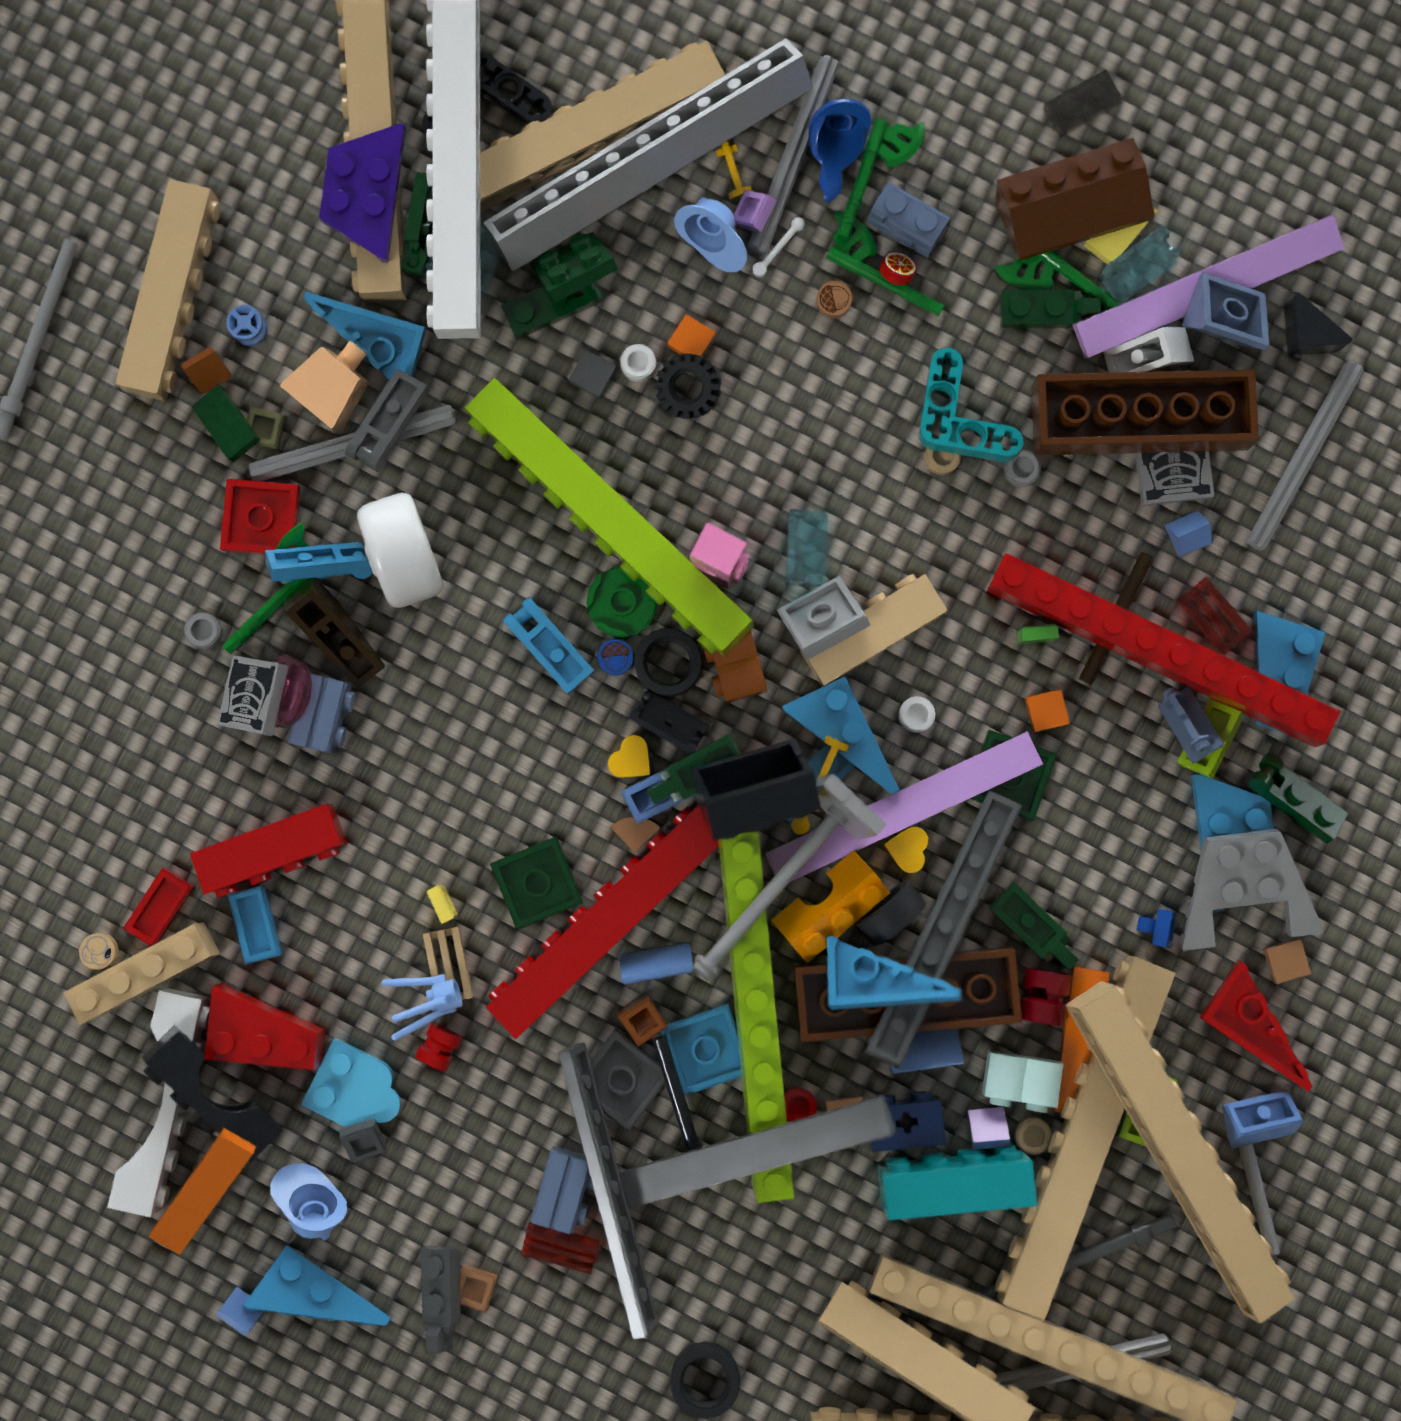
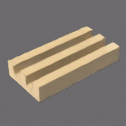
[423,926,474,1000]

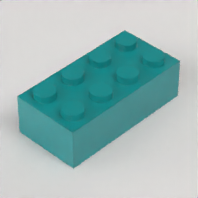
[877,1145,1037,1220]

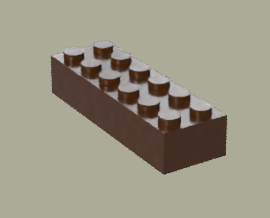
[1031,369,1259,455]
[793,947,1022,1042]

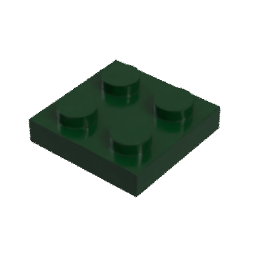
[531,231,618,303]

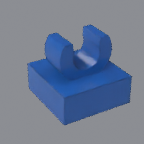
[1137,909,1177,948]

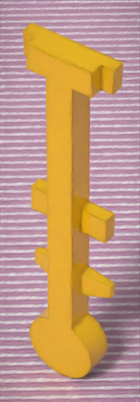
[716,140,752,200]
[791,735,850,835]

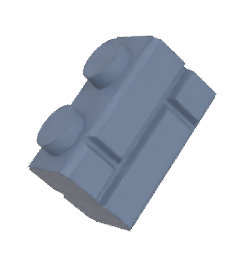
[867,182,950,258]
[287,673,356,754]
[530,1146,594,1234]

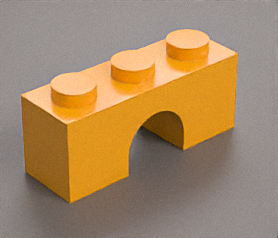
[771,850,890,963]

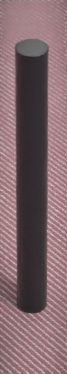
[652,1035,701,1152]

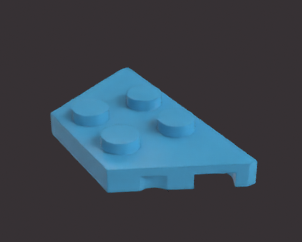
[1191,774,1274,913]

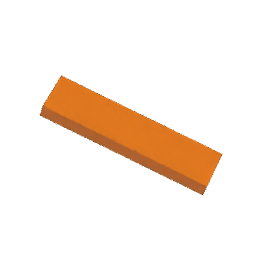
[1052,967,1110,1113]
[148,1128,256,1255]

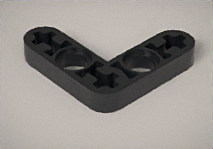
[422,52,553,134]

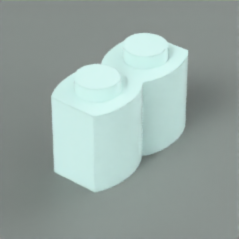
[982,1050,1063,1113]

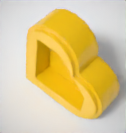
[608,735,651,778]
[883,827,928,873]

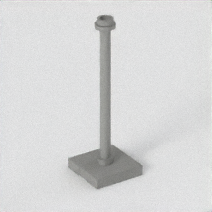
[692,774,887,981]

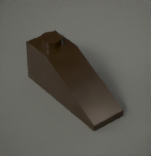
[285,578,385,689]

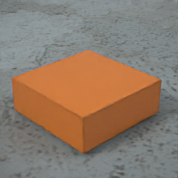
[667,314,716,357]
[1024,689,1070,733]

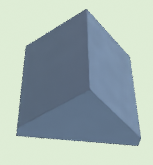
[1182,272,1269,351]

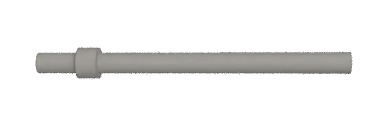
[0,239,78,442]

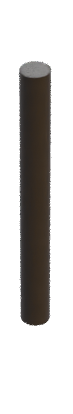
[1079,552,1154,685]

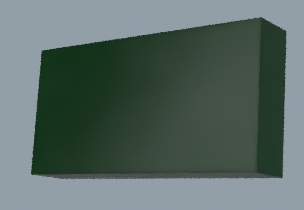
[192,384,260,462]

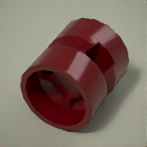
[1020,968,1072,1026]

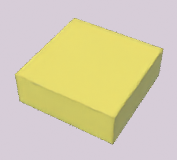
[426,885,458,924]

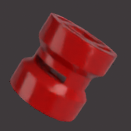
[414,1022,463,1072]

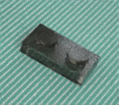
[1043,69,1123,138]

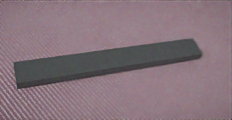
[865,790,1022,1069]
[558,1042,659,1339]
[620,1095,896,1208]

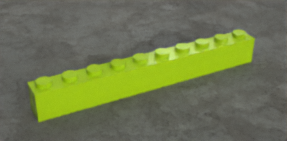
[465,377,754,657]
[718,829,794,1203]

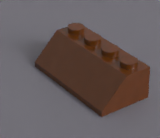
[995,137,1155,261]

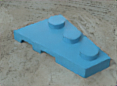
[1253,611,1325,734]

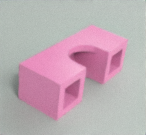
[690,522,750,589]

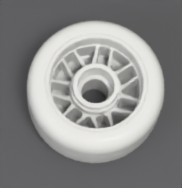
[357,493,443,608]

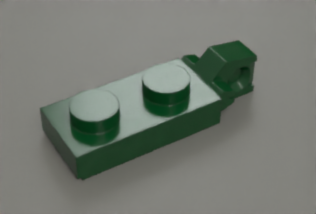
[401,172,433,277]
[1000,289,1101,328]
[647,733,741,804]
[988,882,1079,970]

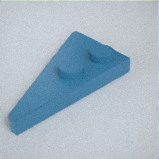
[304,292,427,380]
[782,677,900,794]
[827,936,962,1010]
[243,1245,391,1326]

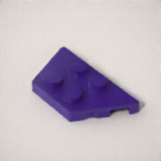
[319,124,406,263]

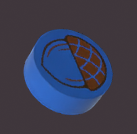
[598,639,634,676]

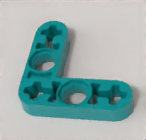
[919,348,1024,462]

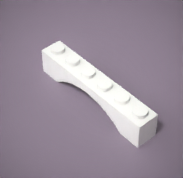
[107,988,210,1217]

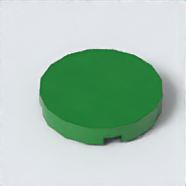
[586,567,658,638]

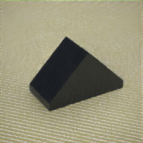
[1284,292,1353,356]

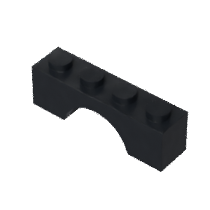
[142,1025,283,1163]

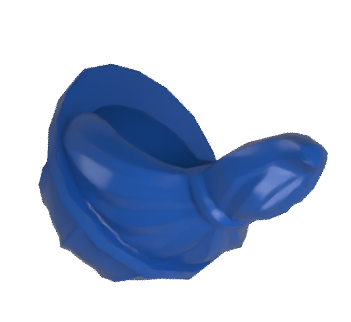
[808,99,871,203]

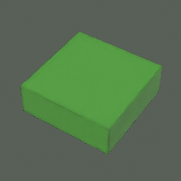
[1016,624,1059,645]

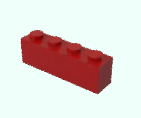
[189,803,347,899]

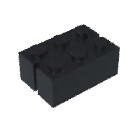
[690,738,822,841]

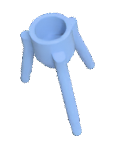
[381,974,462,1041]

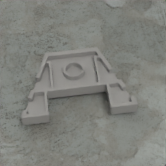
[1179,829,1323,951]

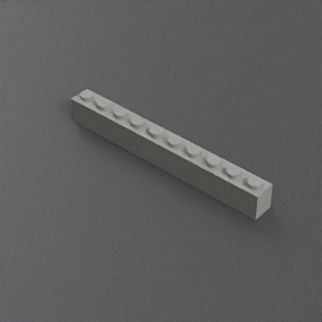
[483,38,813,271]

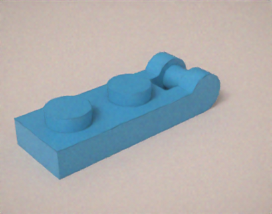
[265,542,373,582]
[503,597,595,695]

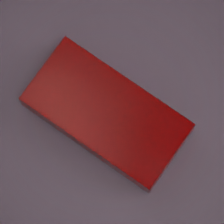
[123,868,195,947]

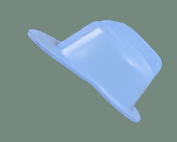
[674,197,747,272]
[270,1163,347,1241]

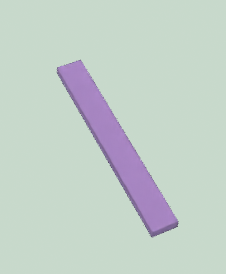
[1073,215,1345,358]
[765,731,1043,882]

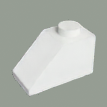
[1104,327,1195,373]

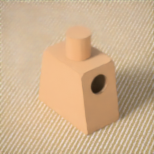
[280,341,368,432]

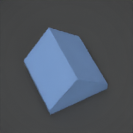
[1164,511,1212,557]
[216,1287,264,1336]

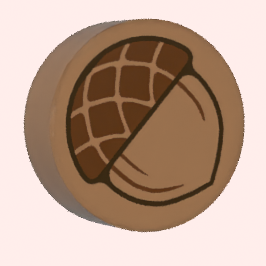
[816,281,852,319]

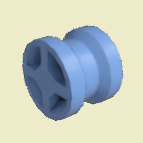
[226,305,268,347]

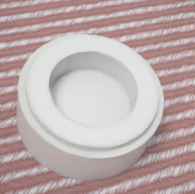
[620,344,656,382]
[898,696,935,733]

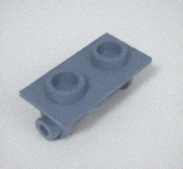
[1157,687,1224,764]

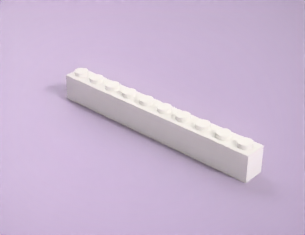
[426,0,481,339]

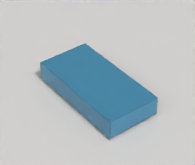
[228,885,283,965]

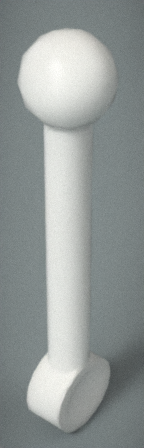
[753,217,805,278]

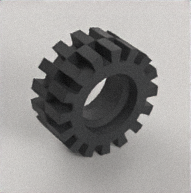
[655,354,722,419]

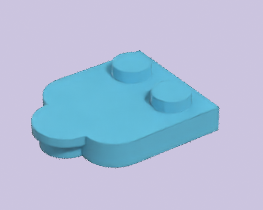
[301,1038,401,1127]

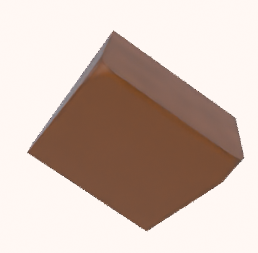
[181,347,232,394]
[617,992,668,1047]

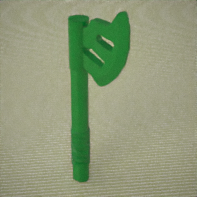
[837,118,925,240]
[826,210,945,317]
[995,251,1121,310]
[222,523,310,655]

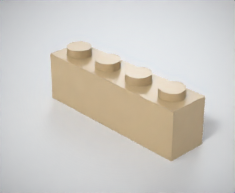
[800,574,948,687]
[63,922,221,1025]

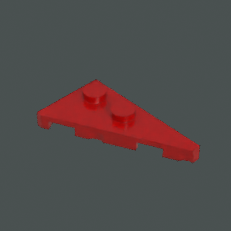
[1199,960,1313,1092]

